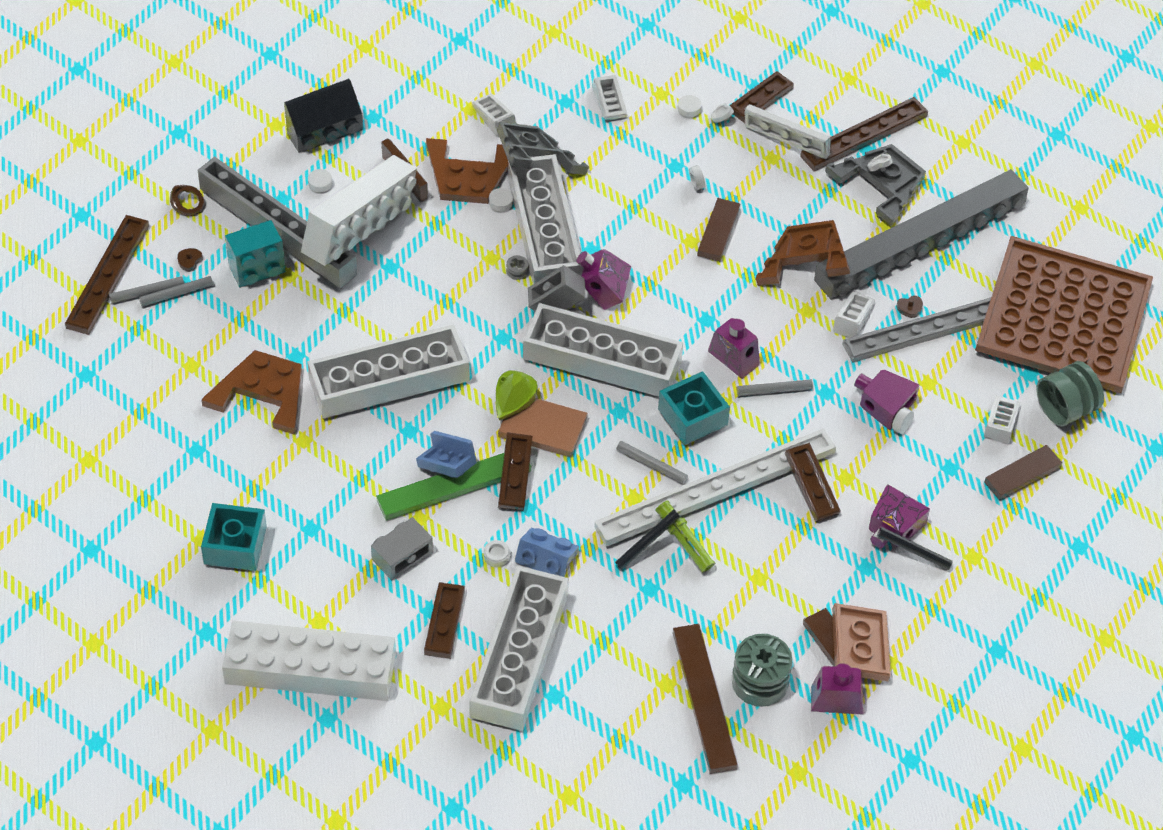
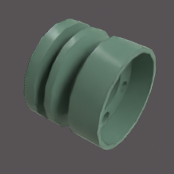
[1036,361,1104,427]
[732,634,793,707]

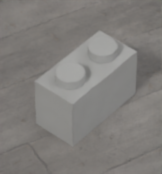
[528,265,586,312]
[371,517,433,580]

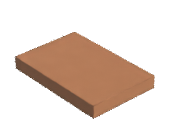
[498,398,588,457]
[832,603,891,682]

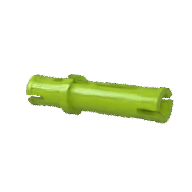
[655,500,716,573]

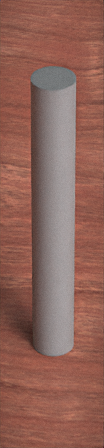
[109,276,184,303]
[139,276,213,307]
[736,379,813,396]
[616,441,688,484]

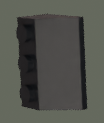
[284,79,363,153]

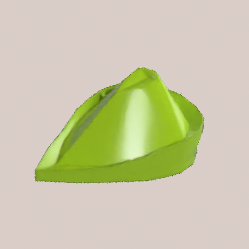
[496,370,538,420]

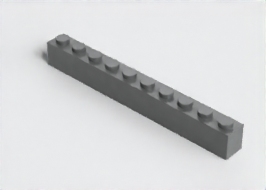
[814,169,1029,300]

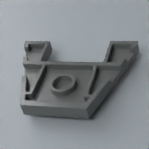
[497,122,589,175]
[825,144,926,226]

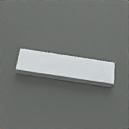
[745,104,830,159]

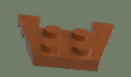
[426,138,508,204]
[755,220,850,286]
[201,350,302,435]

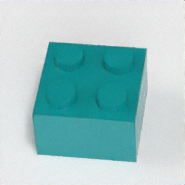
[225,220,286,288]
[658,371,730,445]
[201,503,267,571]

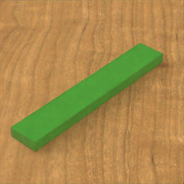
[376,453,532,521]

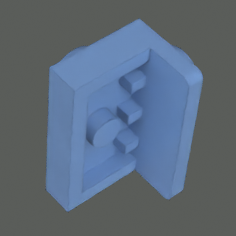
[416,431,477,478]
[515,527,579,577]

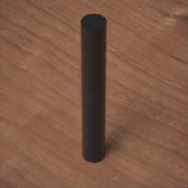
[615,509,681,570]
[877,526,953,570]

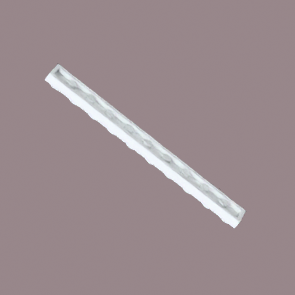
[594,428,836,547]

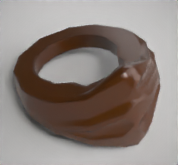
[170,184,204,216]

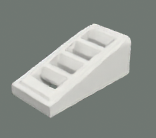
[592,74,628,121]
[472,93,517,137]
[833,291,875,338]
[984,395,1021,444]

